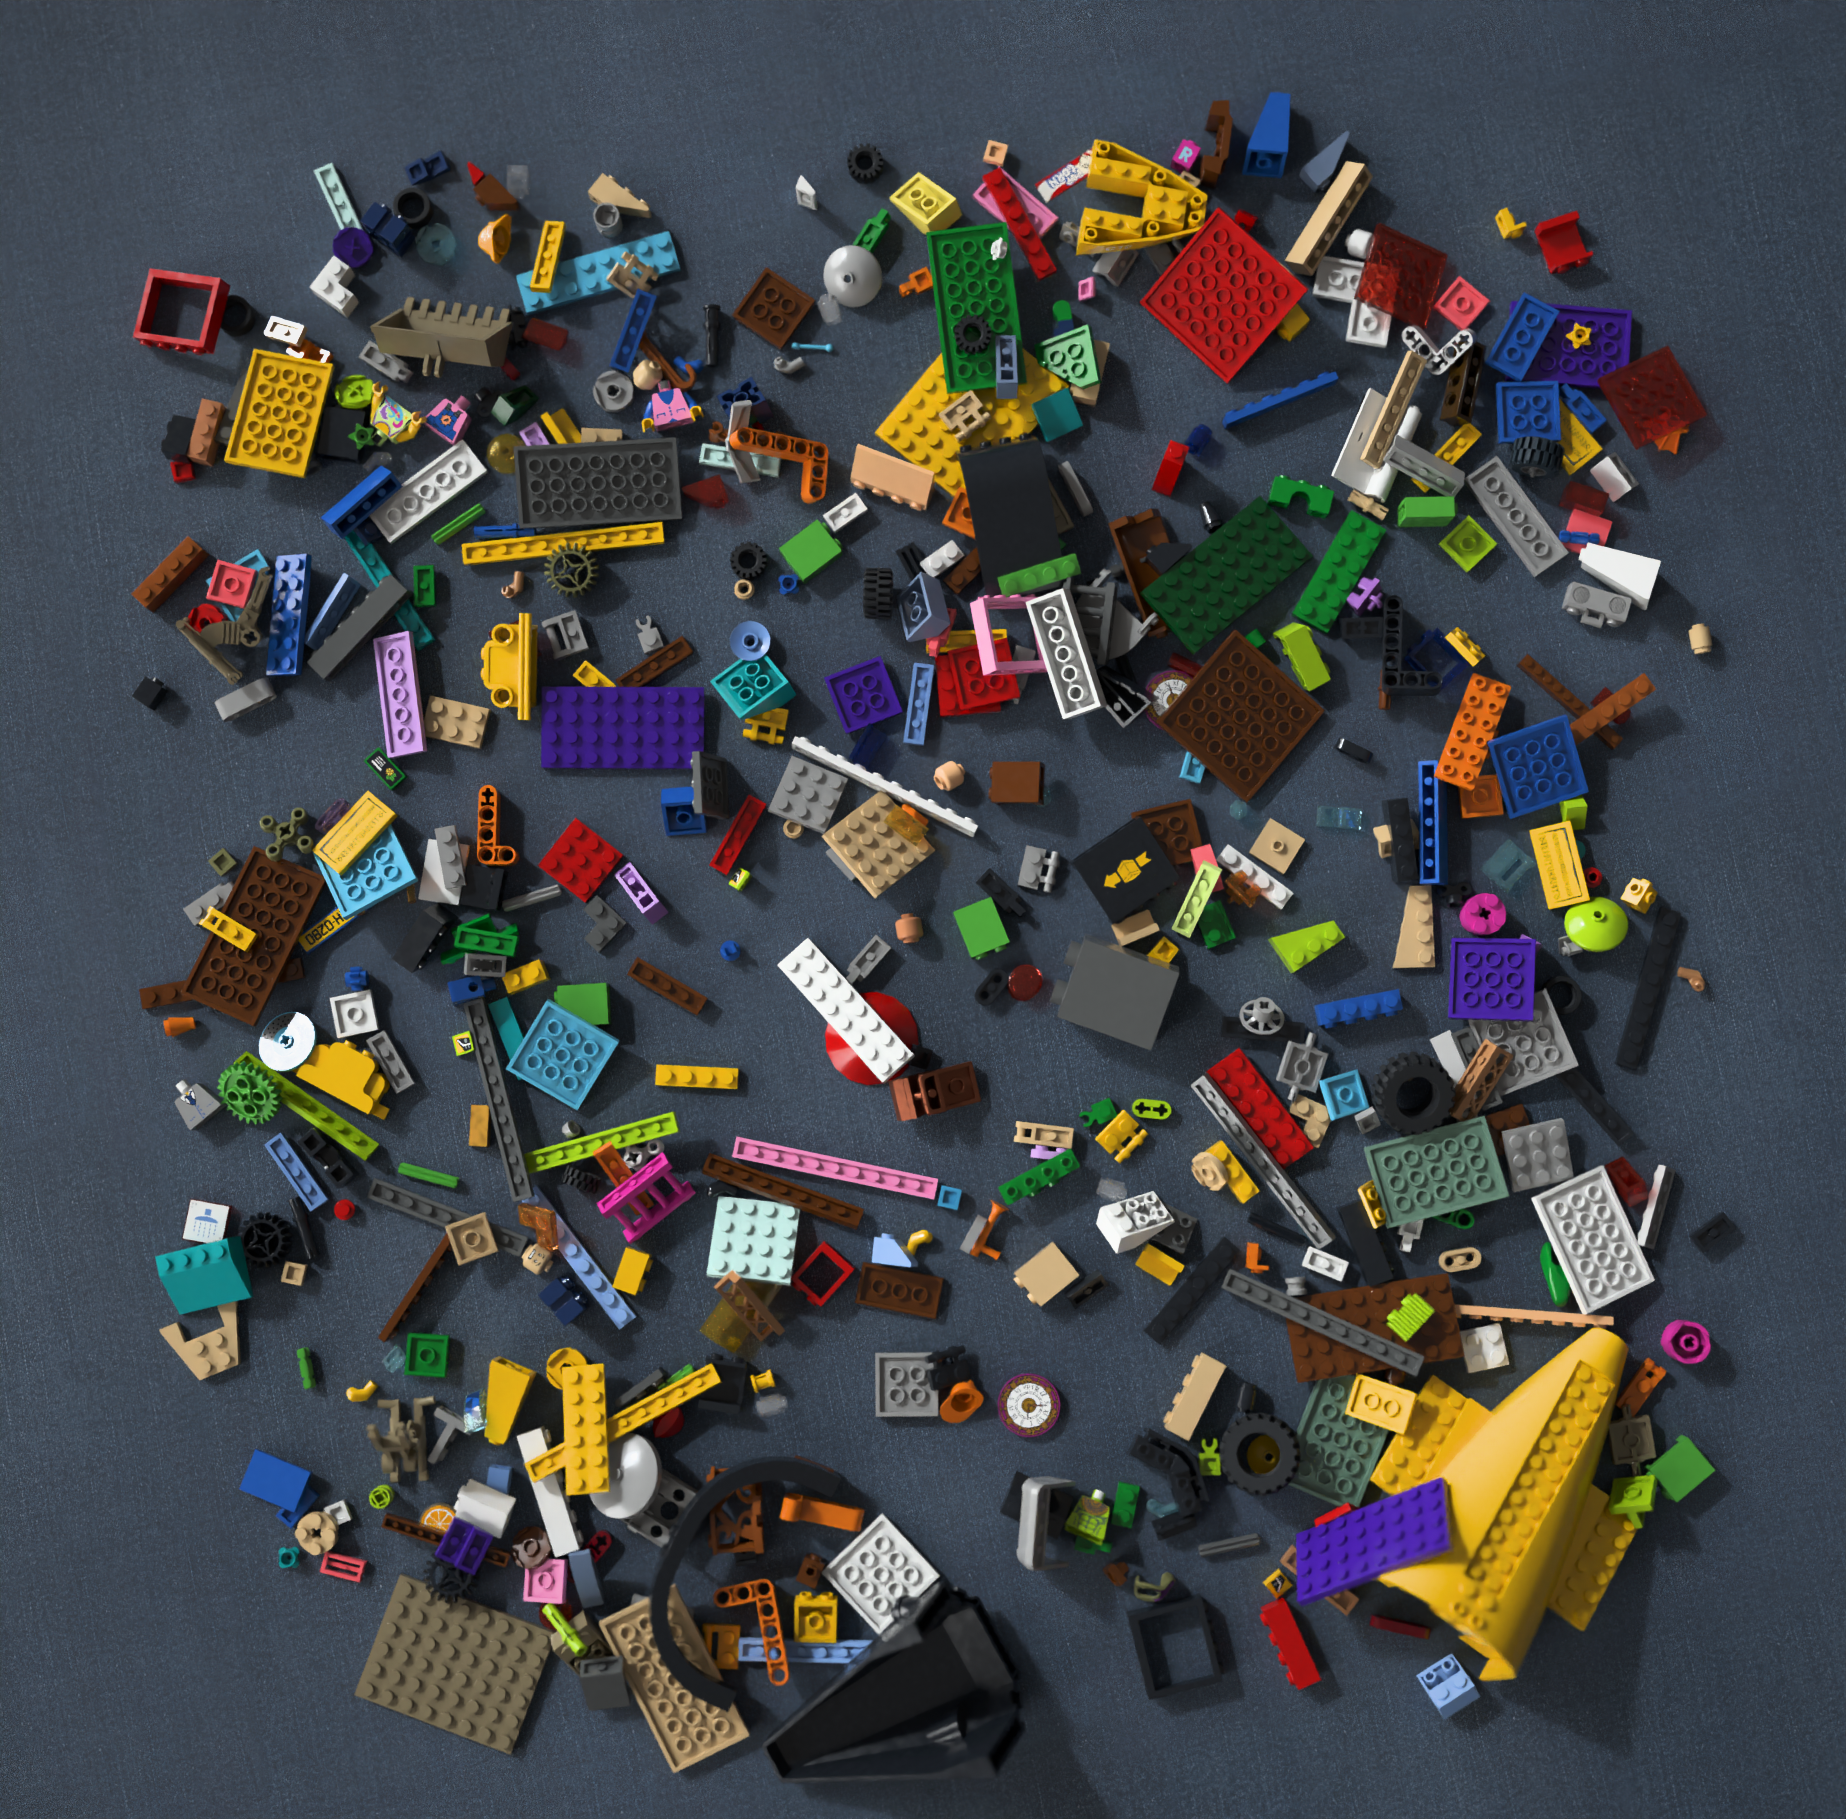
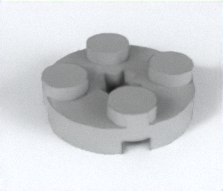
[593,371,634,412]

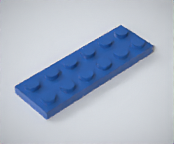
[266,554,312,677]

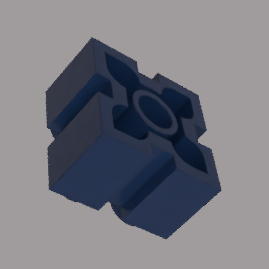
[360,201,415,257]
[716,377,774,428]
[538,1275,590,1326]

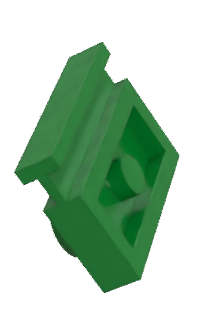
[1197,900,1236,949]

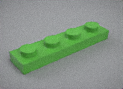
[997,553,1081,597]

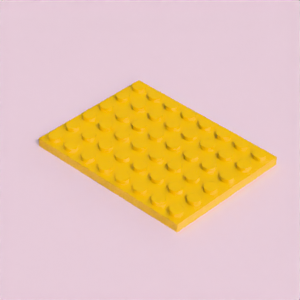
[875,349,1069,498]

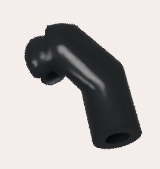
[707,1180,738,1198]

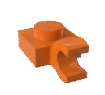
[899,266,933,298]

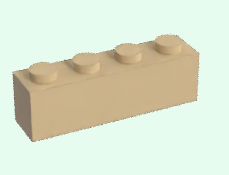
[1163,1352,1226,1441]

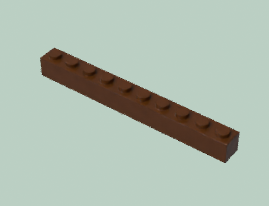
[1516,654,1623,750]
[381,1513,511,1567]

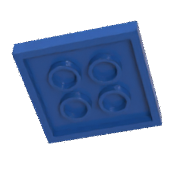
[1496,381,1561,444]

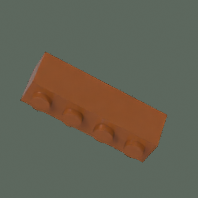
[132,536,209,613]

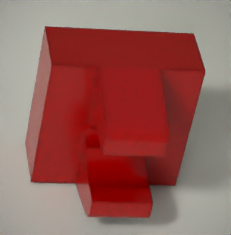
[1235,208,1258,232]

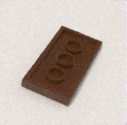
[855,1262,944,1319]

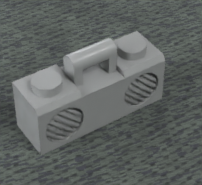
[1561,581,1632,628]

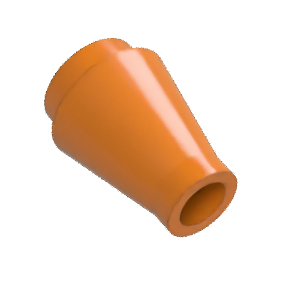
[164,1017,196,1037]

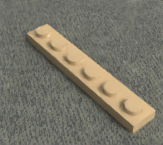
[1360,350,1427,469]

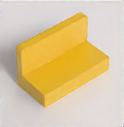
[541,408,581,444]
[1135,1243,1185,1285]

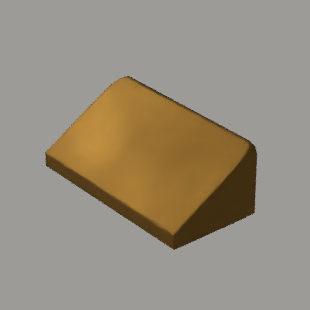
[469,1105,492,1147]

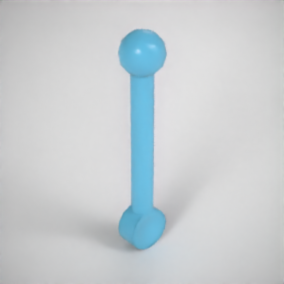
[792,343,834,352]

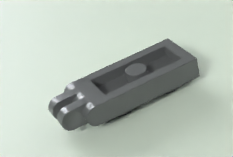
[615,1367,666,1407]

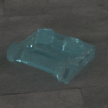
[1480,839,1536,893]

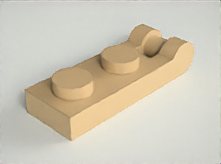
[1014,1121,1074,1149]

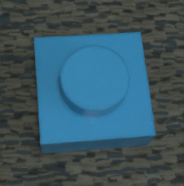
[937,1185,962,1210]

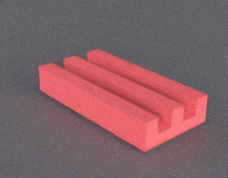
[320,1551,367,1583]

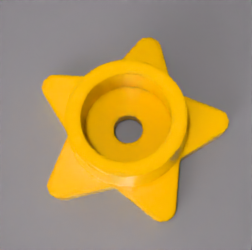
[1566,323,1591,349]

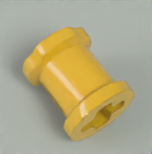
[750,1369,776,1393]

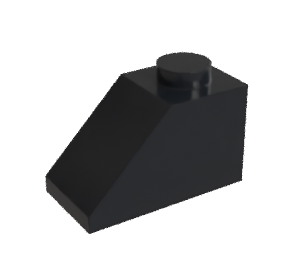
[1145,543,1193,576]

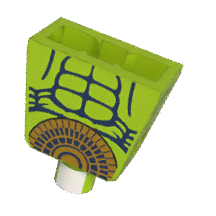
[1064,1490,1110,1545]

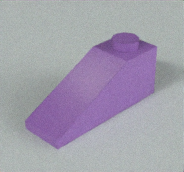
[614,862,668,925]

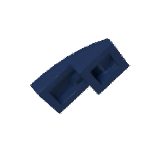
[404,150,451,186]

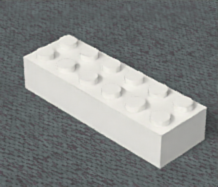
[1025,588,1107,719]

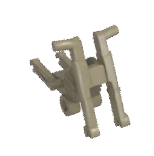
[176,566,273,685]
[367,1396,436,1483]

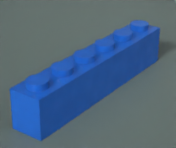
[1418,760,1448,886]

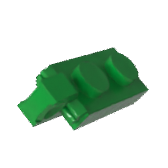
[853,208,891,254]

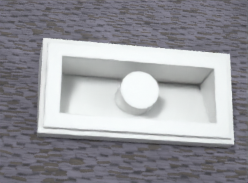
[796,175,817,210]

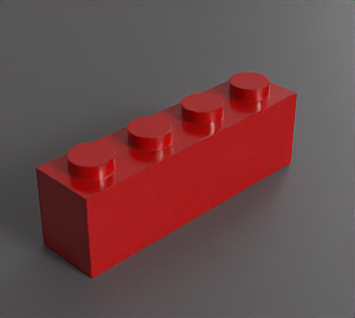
[1259,1597,1321,1690]

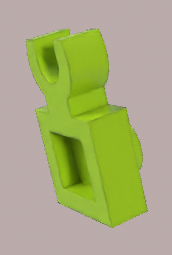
[1198,1438,1221,1475]

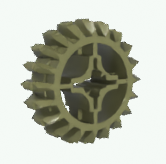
[544,543,599,598]

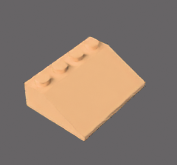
[851,444,935,511]

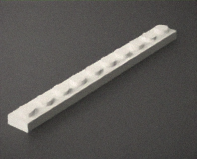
[792,736,978,837]

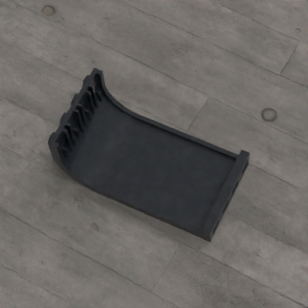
[955,433,1066,598]

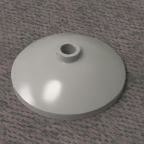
[824,245,882,307]

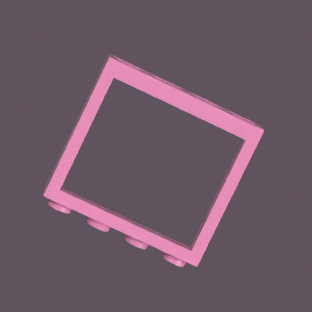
[970,594,1048,675]

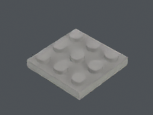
[768,756,848,834]
[1501,1118,1574,1192]
[875,1352,938,1417]

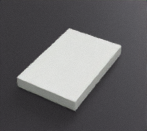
[418,839,470,906]

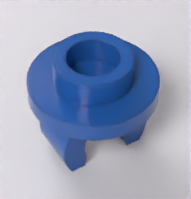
[720,940,741,961]

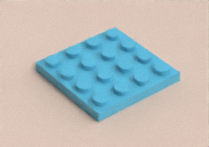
[313,824,418,920]
[506,999,619,1110]

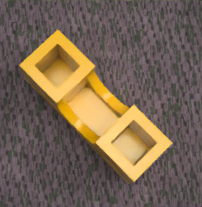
[1204,1140,1259,1203]

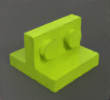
[1609,1475,1657,1529]

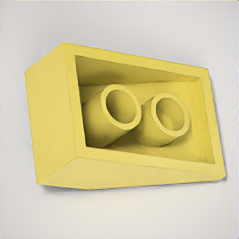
[890,172,962,235]

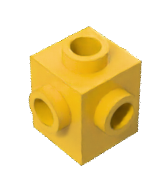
[1620,878,1658,914]

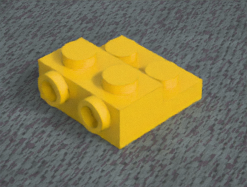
[794,1591,838,1643]

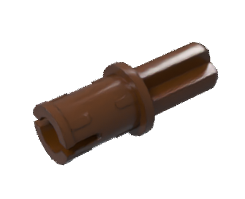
[1378,670,1392,710]

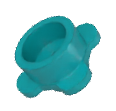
[279,1547,300,1568]

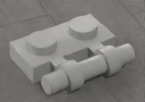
[1017,845,1060,893]

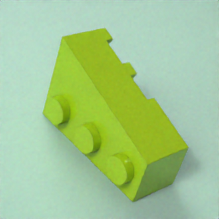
[1272,622,1331,691]
[1268,920,1345,973]

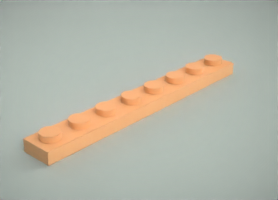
[1454,1304,1614,1329]

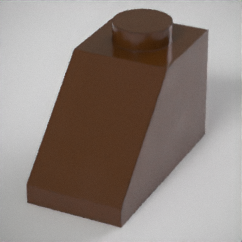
[473,173,521,211]

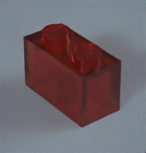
[1558,481,1610,517]

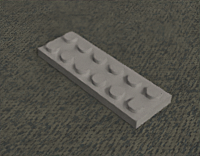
[1464,456,1569,577]

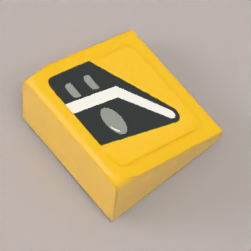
[1263,1569,1292,1599]

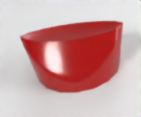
[653,1407,685,1438]

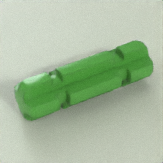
[297,1347,316,1389]
[658,1364,696,1391]

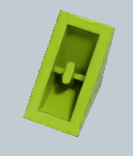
[1559,795,1588,830]

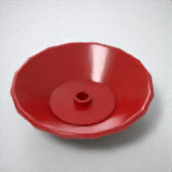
[825,992,918,1085]

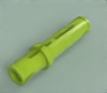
[543,1603,588,1657]

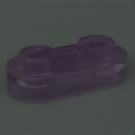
[315,798,350,834]

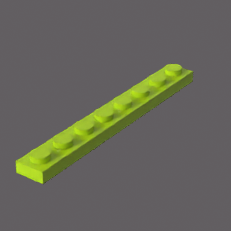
[233,1051,379,1161]
[524,1112,680,1174]

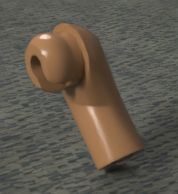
[502,572,525,598]
[1677,967,1705,992]

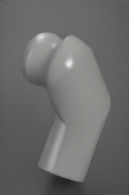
[774,357,805,374]

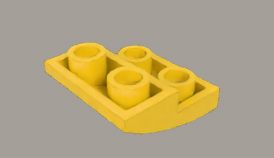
[1358,1180,1386,1228]

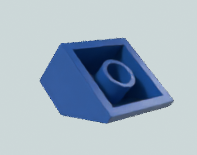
[661,787,707,836]

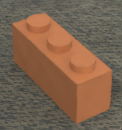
[186,398,227,467]

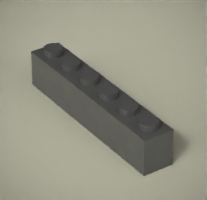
[307,574,413,682]

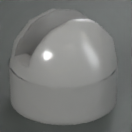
[562,1120,580,1138]

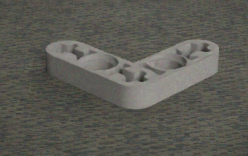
[1402,325,1477,375]

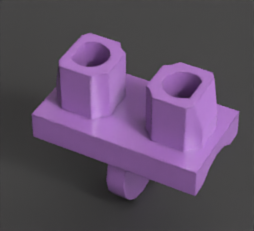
[1347,577,1383,617]

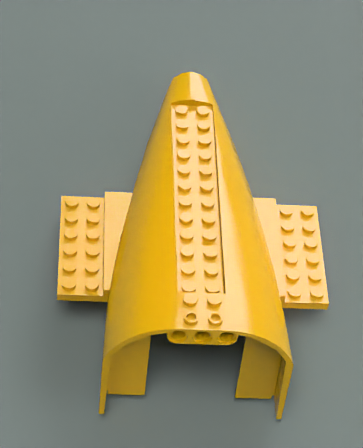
[1370,1328,1638,1681]

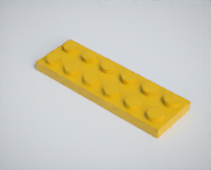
[562,1364,610,1496]

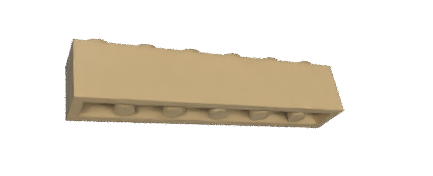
[1285,161,1373,276]

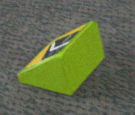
[729,868,752,892]
[452,1031,475,1056]

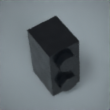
[161,414,196,464]

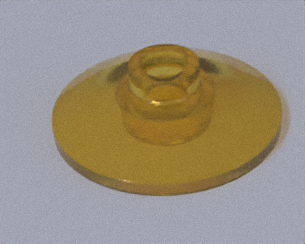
[487,434,525,474]

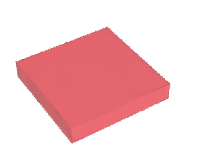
[1433,276,1490,331]
[1562,509,1613,554]
[206,560,258,609]

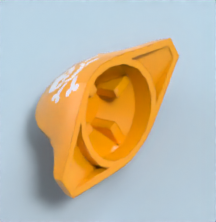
[478,214,511,264]

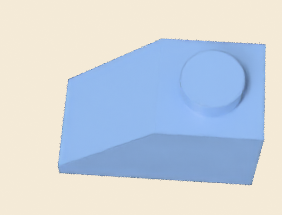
[872,1233,918,1267]

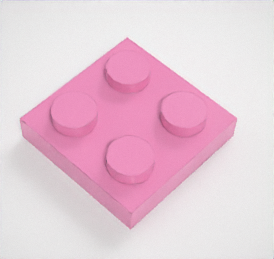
[524,1558,568,1604]

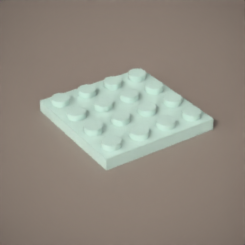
[707,1196,800,1286]

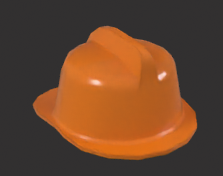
[940,1380,984,1423]

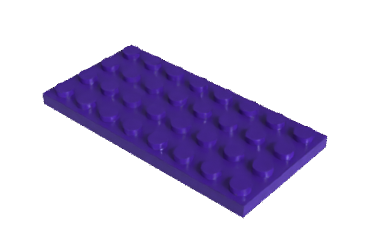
[541,687,705,769]
[1296,1476,1453,1606]

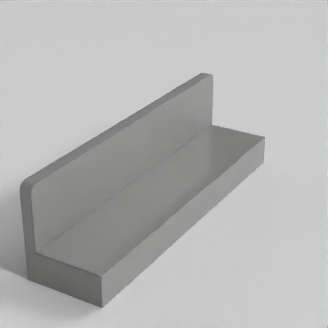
[1383,434,1465,497]

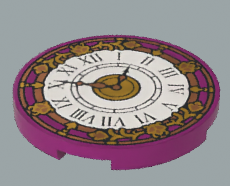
[1145,670,1193,730]
[998,1373,1060,1437]

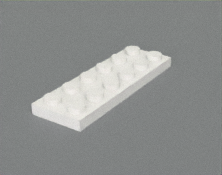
[370,439,488,544]

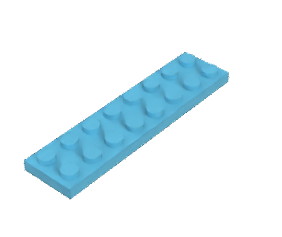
[516,231,681,315]

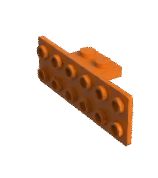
[1434,673,1511,791]

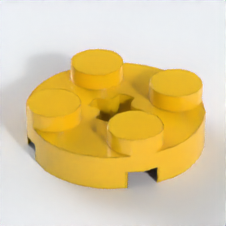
[546,1347,588,1389]

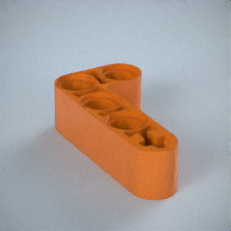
[477,785,519,866]
[780,1493,865,1532]

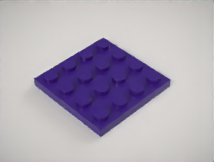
[1448,938,1536,1022]

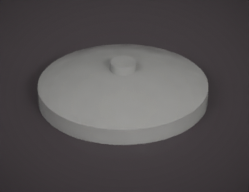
[590,1433,662,1519]

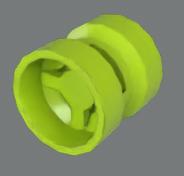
[369,1484,395,1509]

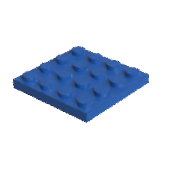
[1487,714,1589,819]

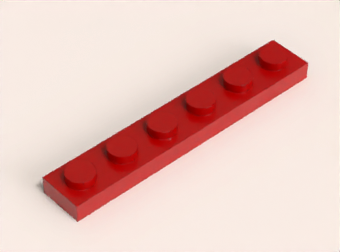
[982,167,1057,281]

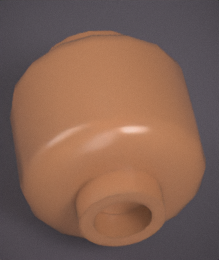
[895,913,923,944]

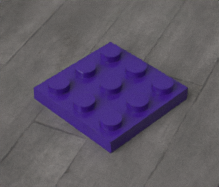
[824,656,903,735]

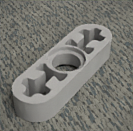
[1058,461,1093,517]

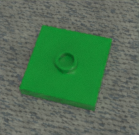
[404,1332,451,1378]

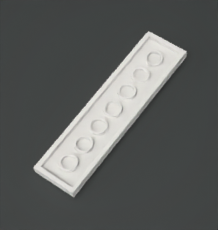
[778,938,914,1084]

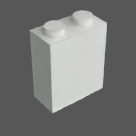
[454,1479,516,1538]

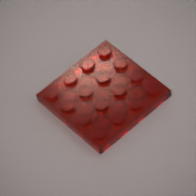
[1354,223,1448,330]
[1597,346,1707,450]

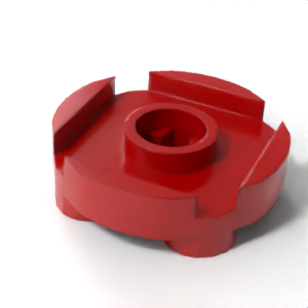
[188,604,228,633]

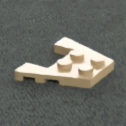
[159,1301,241,1380]

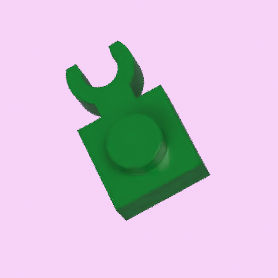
[1079,1098,1117,1127]

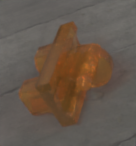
[1224,869,1262,908]

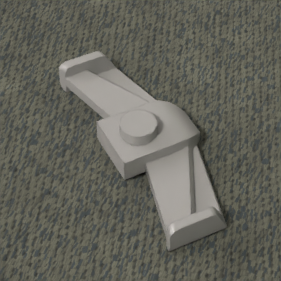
[725,400,761,484]

